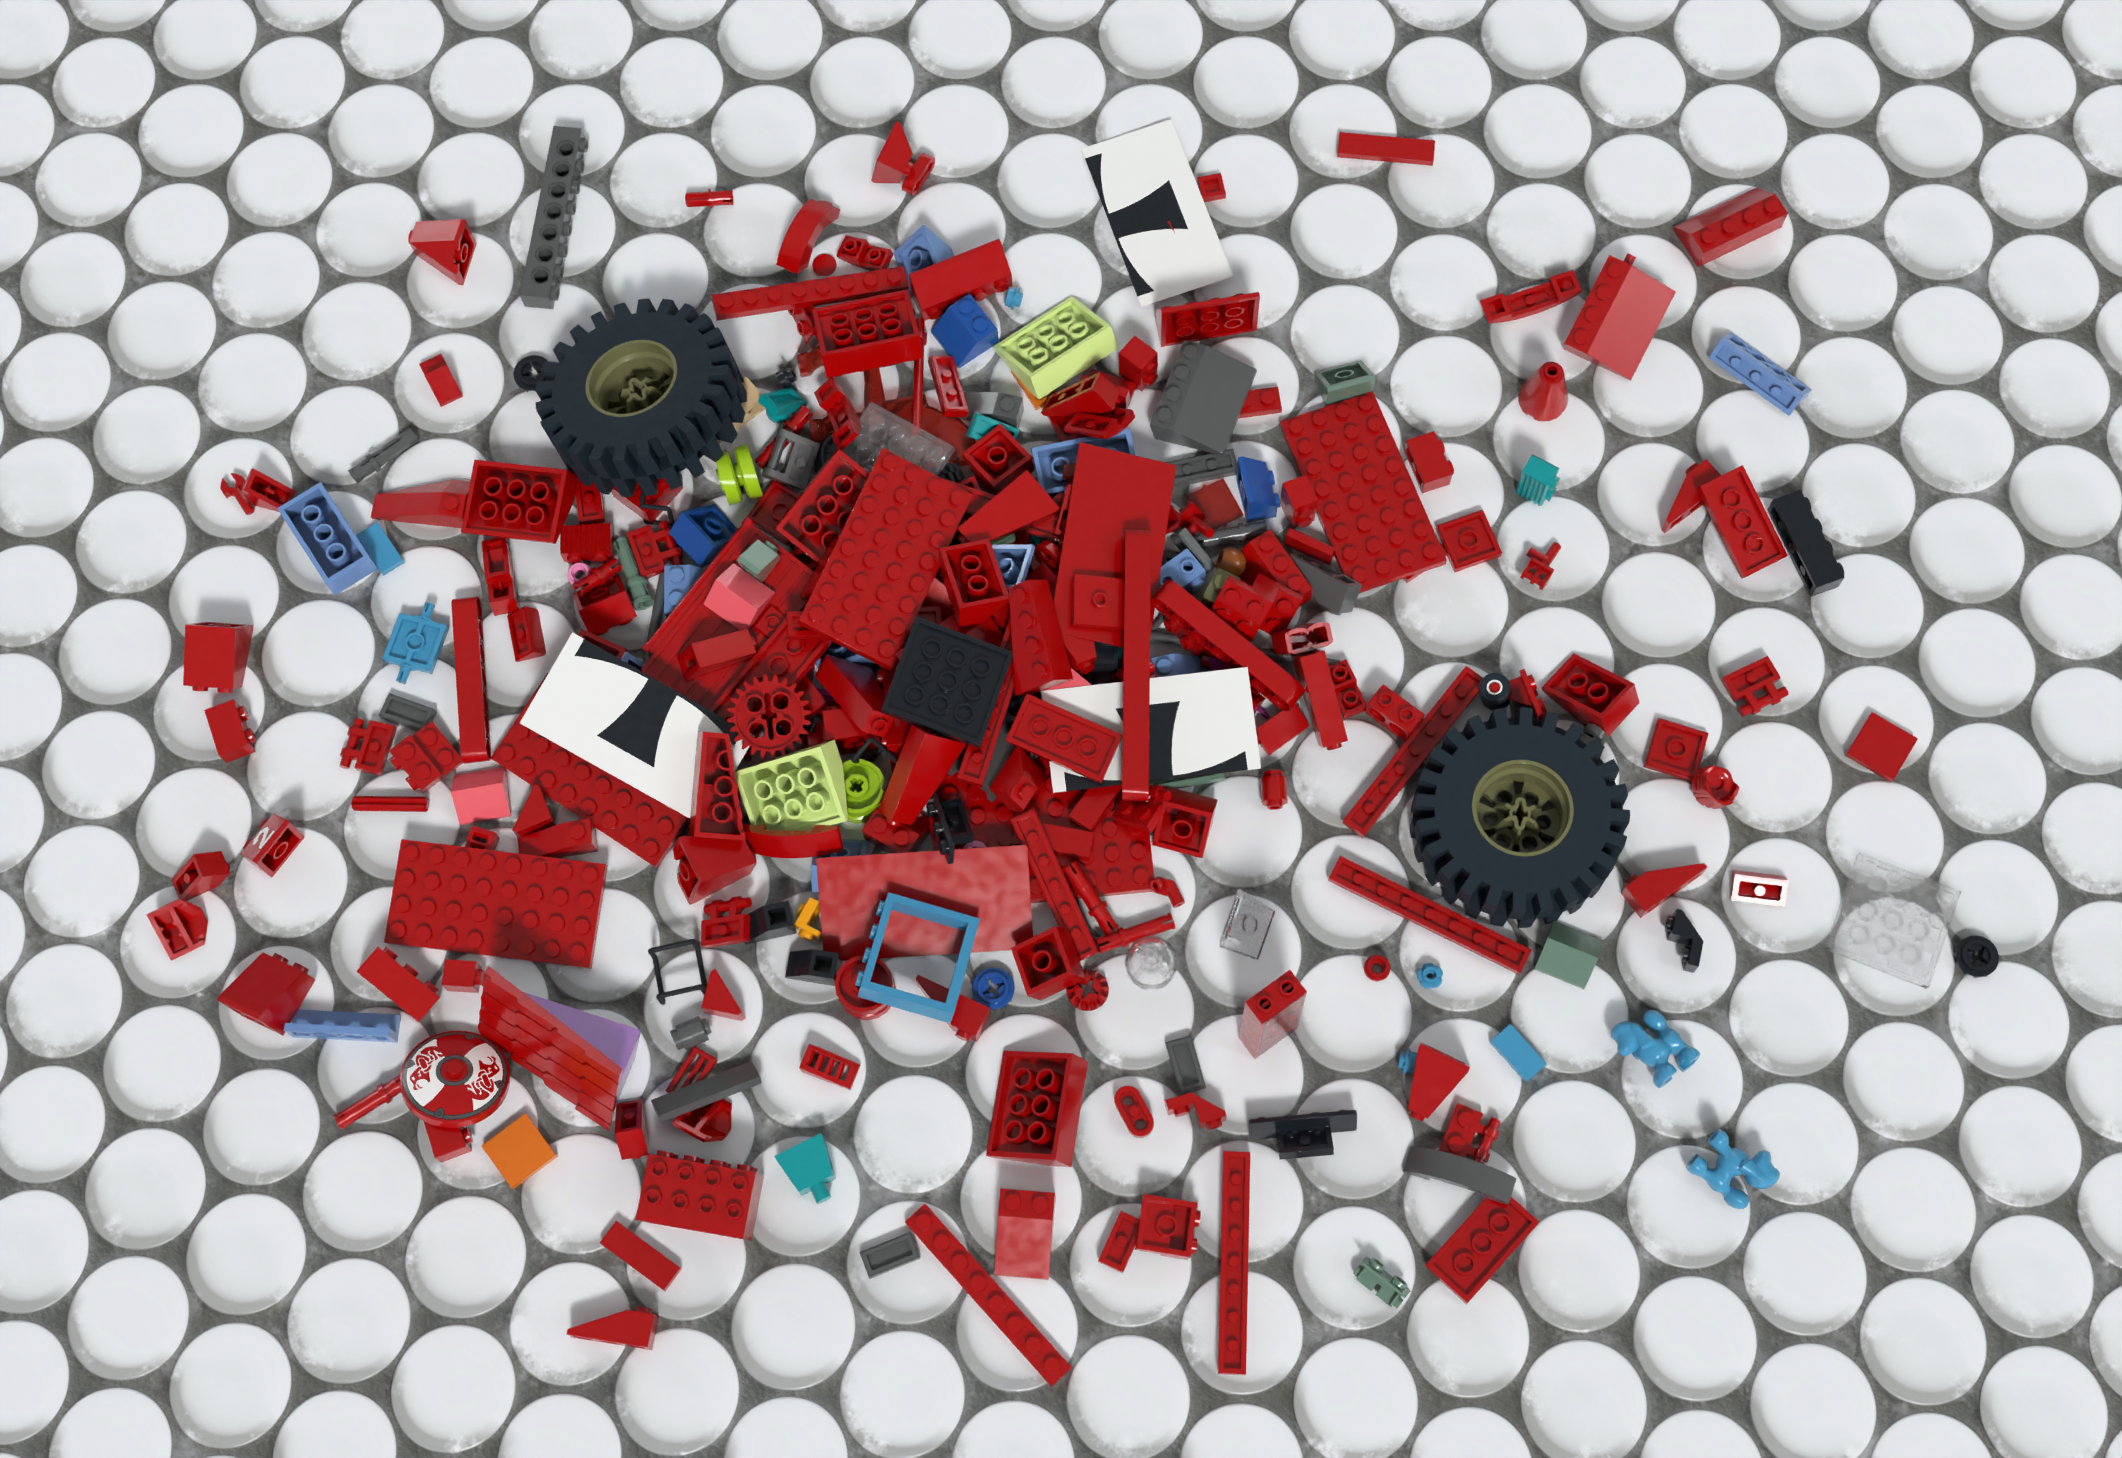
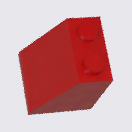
[183,622,253,693]
[217,952,315,1036]

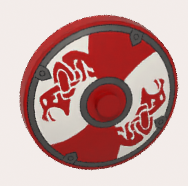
[400,1031,510,1128]

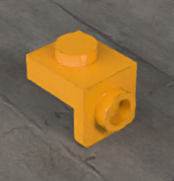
[794,897,822,942]

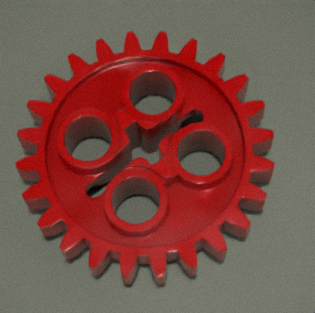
[727,674,811,759]

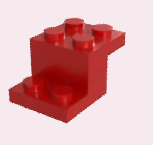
[1211,573,1304,642]

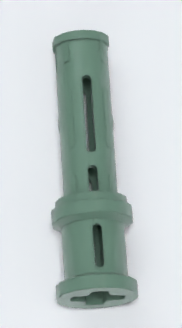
[613,537,655,611]

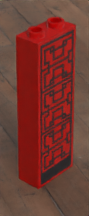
[1239,970,1307,1059]

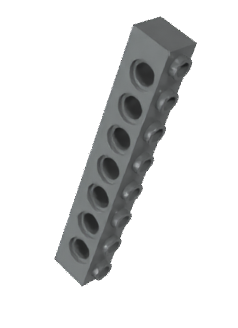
[520,126,588,309]

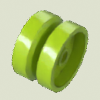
[716,443,763,506]
[843,759,885,824]

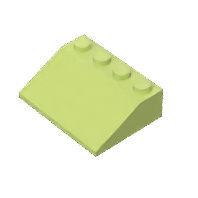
[993,296,1118,399]
[734,740,848,831]

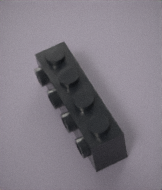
[1767,490,1845,597]

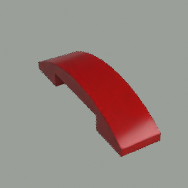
[1480,270,1582,324]
[814,376,861,451]
[743,825,844,858]

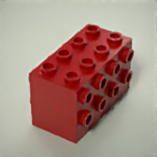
[635,1150,764,1241]

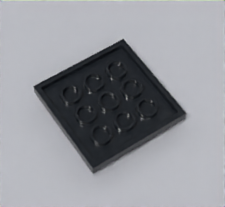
[881,616,1013,749]

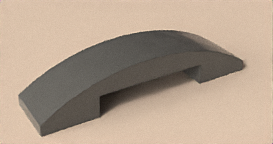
[1403,1146,1516,1205]

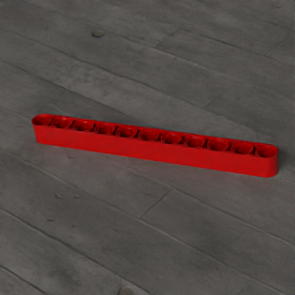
[1122,530,1151,801]

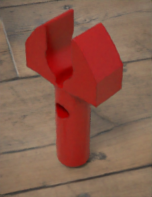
[220,473,254,515]

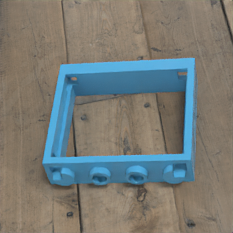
[855,892,980,1024]

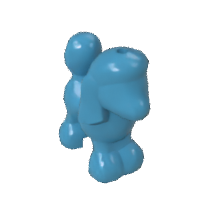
[1610,1010,1701,1088]
[1686,1129,1780,1209]

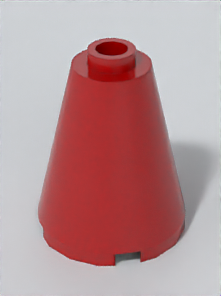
[1518,362,1568,421]

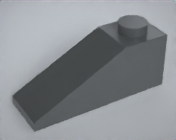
[954,392,1024,429]
[1289,552,1362,615]

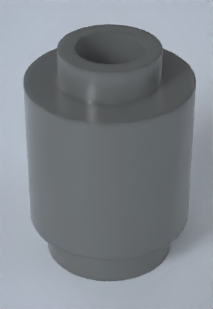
[670,1015,712,1050]

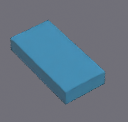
[356,522,405,576]
[1490,1024,1547,1083]

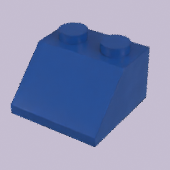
[931,294,999,368]
[1236,456,1280,523]
[669,504,738,567]

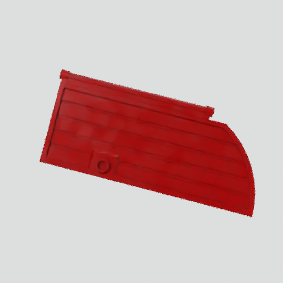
[641,516,814,709]

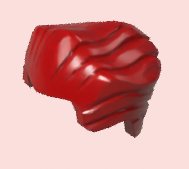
[1692,765,1739,809]

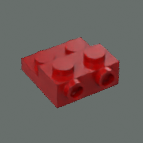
[389,721,463,794]
[1135,1194,1201,1260]

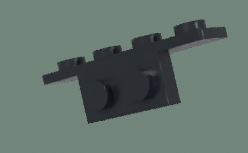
[926,791,973,864]
[1248,1110,1357,1160]

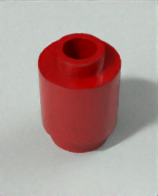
[1260,770,1288,810]

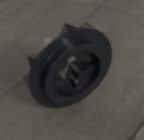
[513,355,548,393]
[1954,935,1999,978]

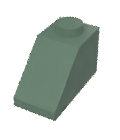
[737,540,781,583]

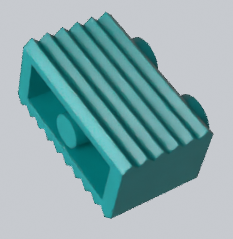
[1515,454,1560,506]

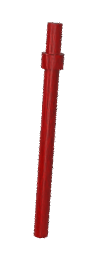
[911,317,927,436]

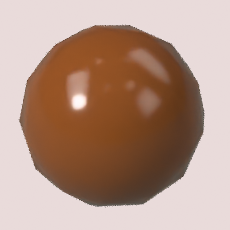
[1216,547,1246,577]

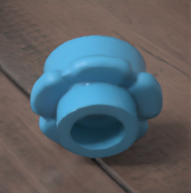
[1005,287,1023,310]
[1417,963,1443,989]
[1398,1048,1417,1075]

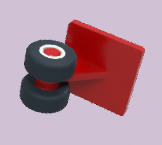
[1479,669,1547,722]

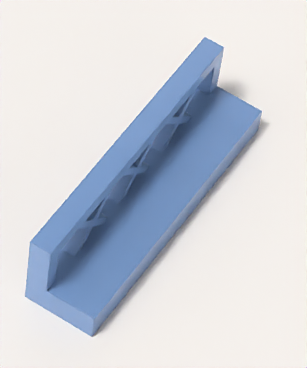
[1709,332,1812,416]
[284,1009,401,1043]

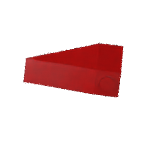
[371,479,470,528]

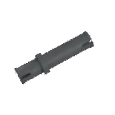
[348,428,419,484]
[1193,520,1268,548]

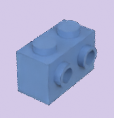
[1158,549,1206,592]

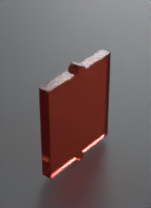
[1187,479,1243,530]

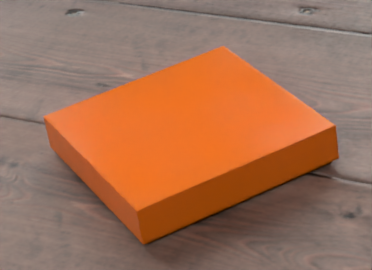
[482,1113,558,1190]

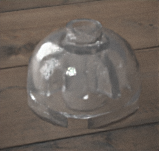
[1125,935,1178,990]

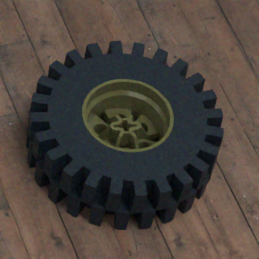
[535,299,747,497]
[1410,707,1630,928]

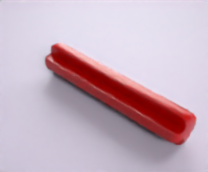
[351,796,429,812]

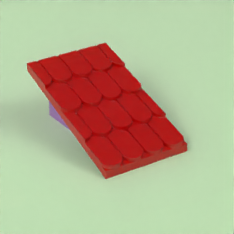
[478,966,641,1131]

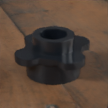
[776,364,797,390]

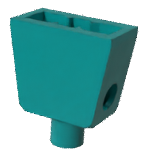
[775,1133,836,1204]

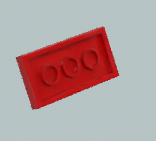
[1697,465,1788,579]
[1005,694,1123,784]
[1425,1197,1539,1304]

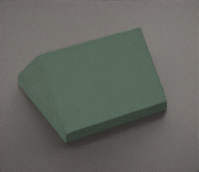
[1314,361,1375,407]
[1534,921,1603,989]

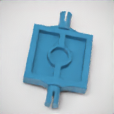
[382,602,449,684]

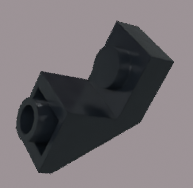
[1091,641,1119,685]
[1665,909,1704,973]

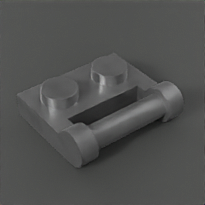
[762,428,820,491]

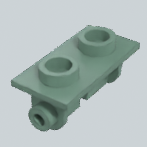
[1353,1256,1410,1308]

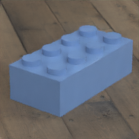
[1031,428,1135,499]
[277,482,378,596]

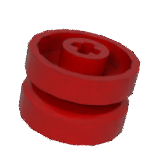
[835,955,896,1020]

